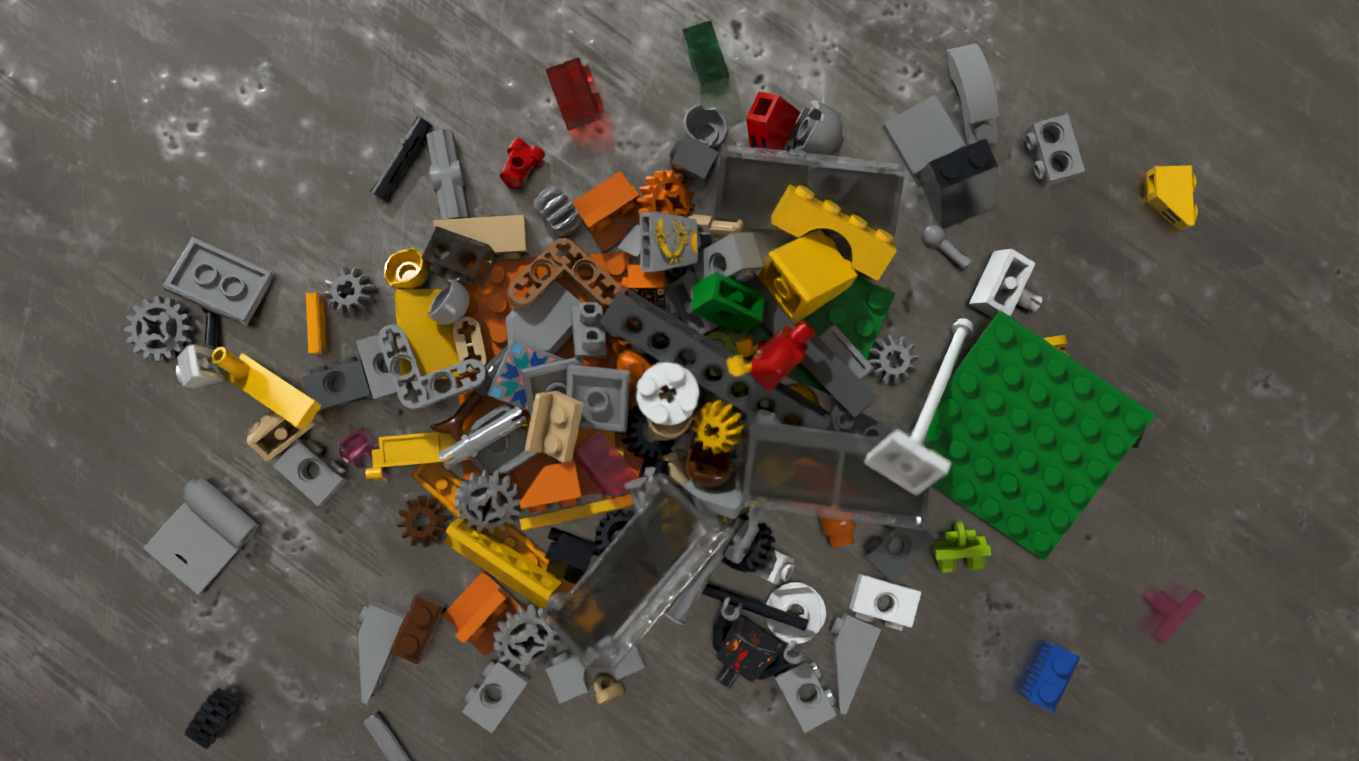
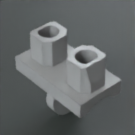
[571,302,607,359]

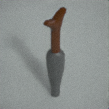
[430,345,508,443]

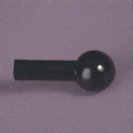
[201,307,219,349]

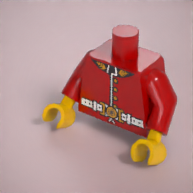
[726,320,816,392]

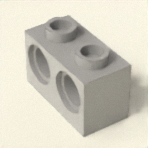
[1025,114,1085,186]

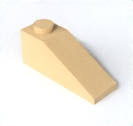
[433,215,529,260]

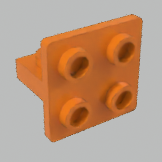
[572,172,643,252]
[443,572,526,656]

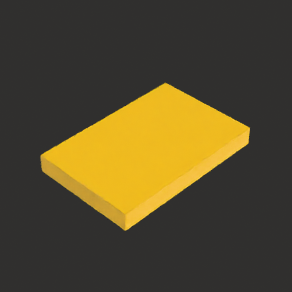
[395,289,463,380]

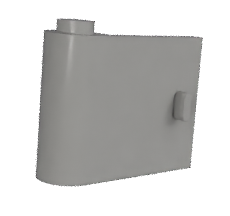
[143,478,259,595]

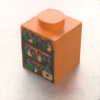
[622,265,666,308]

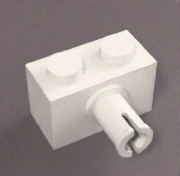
[969,249,1042,318]

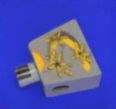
[639,212,712,272]

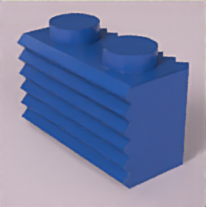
[1020,641,1080,713]

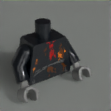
[712,597,806,689]

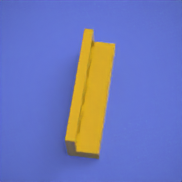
[444,518,562,609]

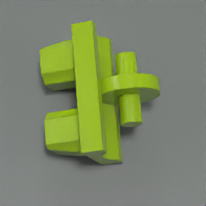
[931,522,991,573]

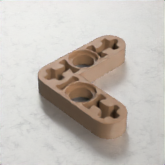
[507,238,621,310]

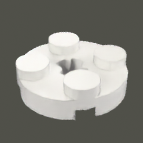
[636,362,700,425]
[765,582,826,644]

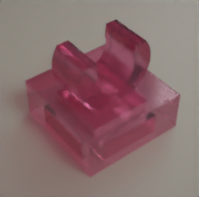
[338,427,374,468]

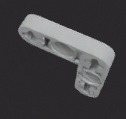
[378,324,487,411]

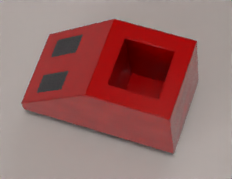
[746,92,801,166]

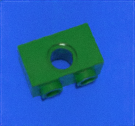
[691,271,765,335]

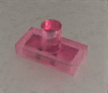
[1149,588,1206,644]

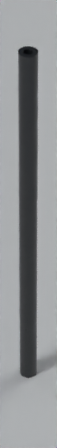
[548,527,809,631]

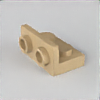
[525,391,584,463]

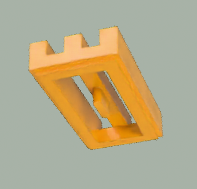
[305,292,327,356]

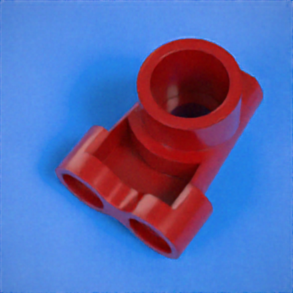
[500,138,545,189]

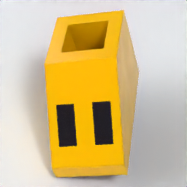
[1146,165,1198,230]

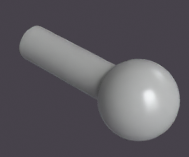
[923,225,972,270]

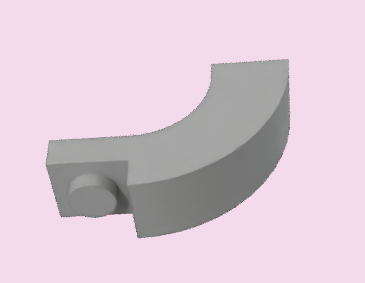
[947,43,1000,146]

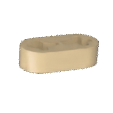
[453,316,488,374]

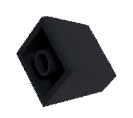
[917,138,998,229]

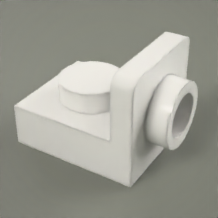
[748,541,795,585]

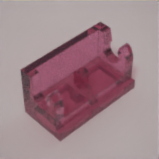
[573,430,638,500]

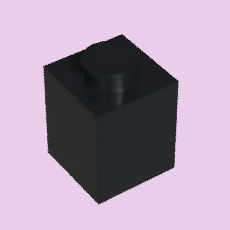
[545,533,596,586]

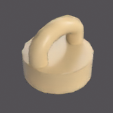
[593,674,625,706]

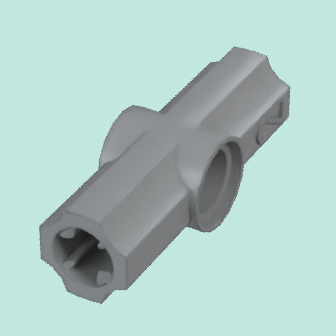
[426,129,469,220]

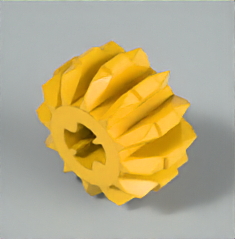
[690,400,745,454]

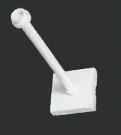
[864,318,974,496]

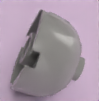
[788,100,844,163]

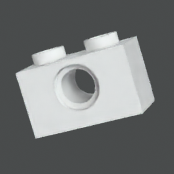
[849,573,921,630]

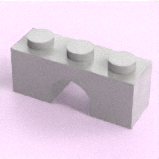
[546,629,646,704]

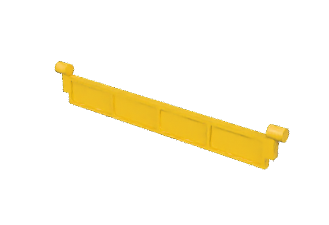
[365,424,624,481]

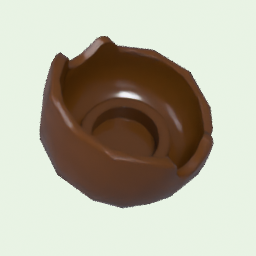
[685,443,732,488]

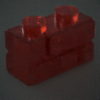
[546,58,604,131]

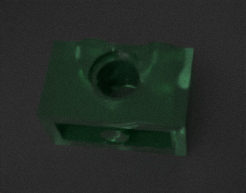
[682,20,730,95]

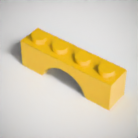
[771,184,897,281]

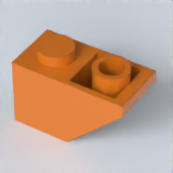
[520,460,583,513]

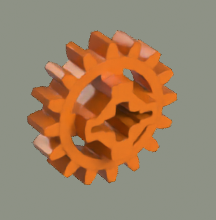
[637,170,695,218]

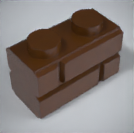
[390,593,448,665]

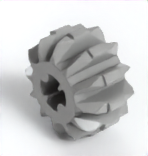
[534,185,582,238]
[323,266,375,317]
[868,335,919,386]

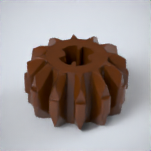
[397,496,450,547]

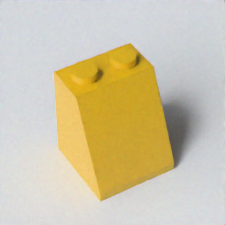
[758,229,857,325]

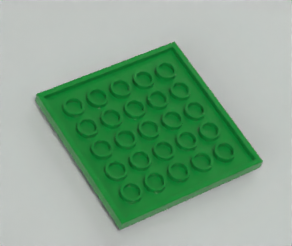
[908,309,1156,561]

